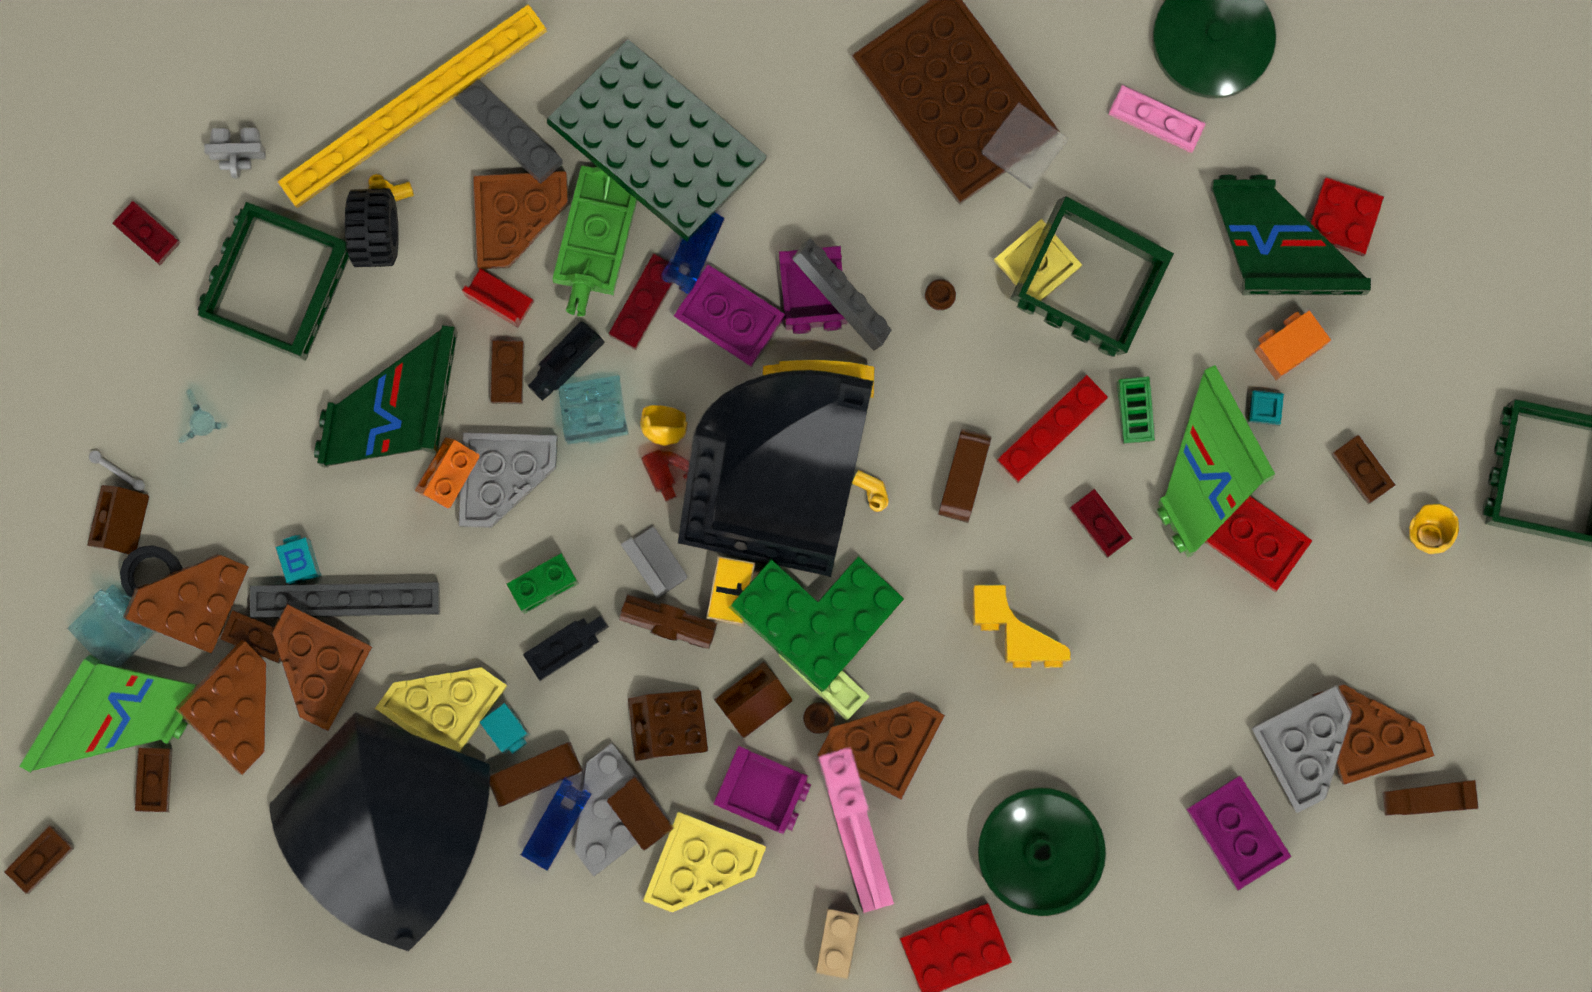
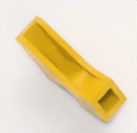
[973,585,1071,668]

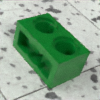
[506,553,579,614]

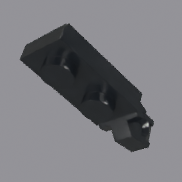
[528,321,605,401]
[523,616,609,681]

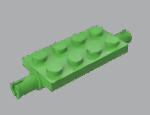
[552,165,638,316]

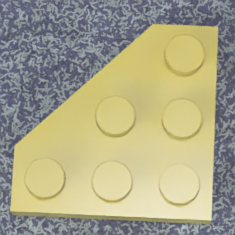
[375,667,508,753]
[643,812,766,913]

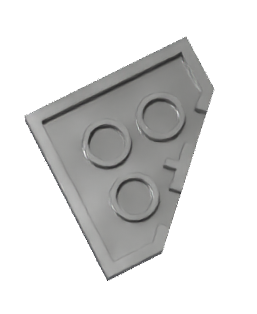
[459,433,558,528]
[1252,685,1352,813]
[574,743,670,877]

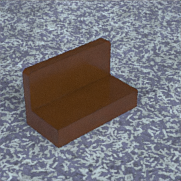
[87,485,149,555]
[714,662,792,738]
[607,777,674,850]

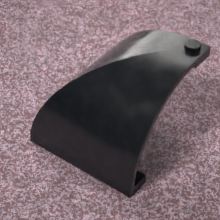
[678,370,874,577]
[269,712,490,952]

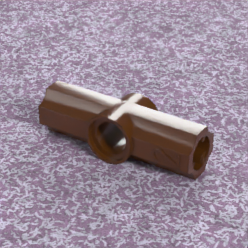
[619,595,717,649]

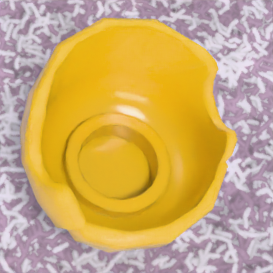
[640,405,688,446]
[1409,504,1459,555]

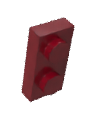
[112,201,181,265]
[1069,489,1133,558]

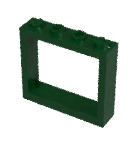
[1010,196,1174,357]
[197,202,349,361]
[1482,399,1592,547]

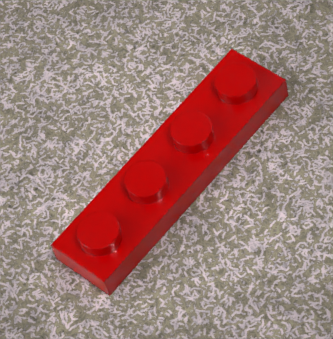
[996,375,1108,483]

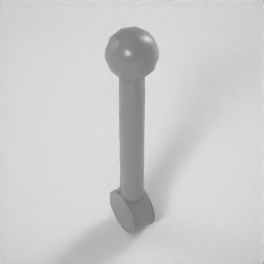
[89,451,145,492]

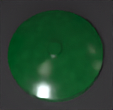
[1152,0,1276,99]
[978,788,1106,916]

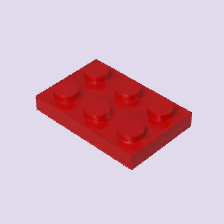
[1205,496,1313,592]
[900,903,1012,992]

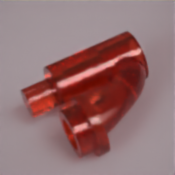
[641,450,690,502]

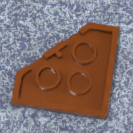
[474,171,568,270]
[123,554,249,654]
[272,604,372,732]
[175,640,266,775]
[1312,685,1434,785]
[817,701,945,800]

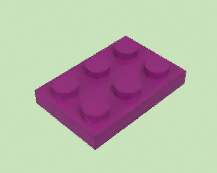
[674,265,786,367]
[1186,776,1292,891]

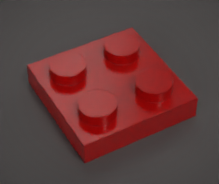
[1310,177,1384,257]

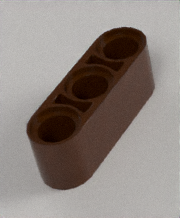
[938,429,992,523]
[490,742,583,807]

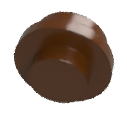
[925,279,956,311]
[803,702,835,734]

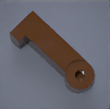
[1383,780,1479,816]

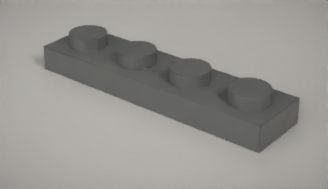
[455,79,563,184]
[792,238,892,351]

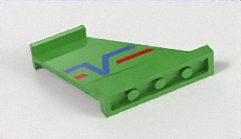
[1156,365,1275,558]
[19,655,199,773]

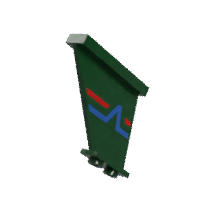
[1211,175,1371,296]
[314,325,458,468]

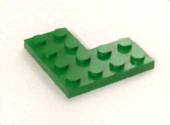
[728,556,904,692]

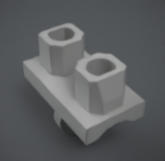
[205,128,266,178]

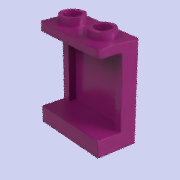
[779,246,848,334]
[713,746,812,835]

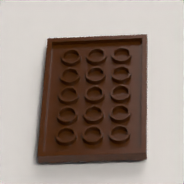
[852,0,1060,205]

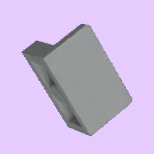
[621,527,687,599]

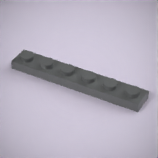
[250,582,440,618]

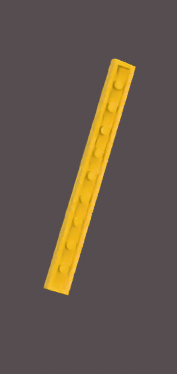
[277,4,547,208]

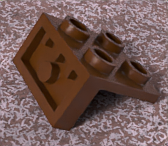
[628,690,708,761]

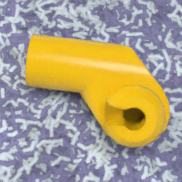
[368,174,414,202]
[852,470,889,512]

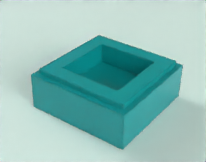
[1248,390,1284,426]

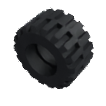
[345,188,399,268]

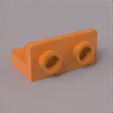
[414,437,480,508]

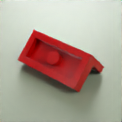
[462,269,534,328]

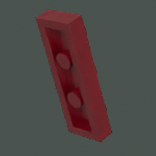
[608,254,681,350]

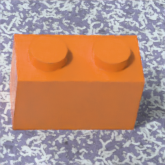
[1254,310,1331,380]

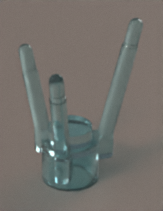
[178,389,228,443]

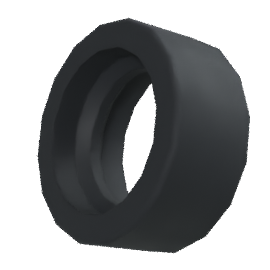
[120,545,183,597]

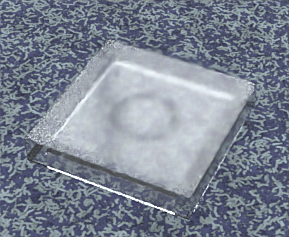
[981,103,1068,189]

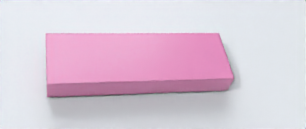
[1108,85,1206,153]

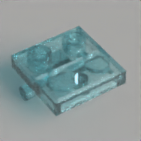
[558,375,629,445]
[67,584,156,667]

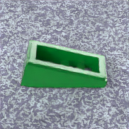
[1117,377,1155,444]

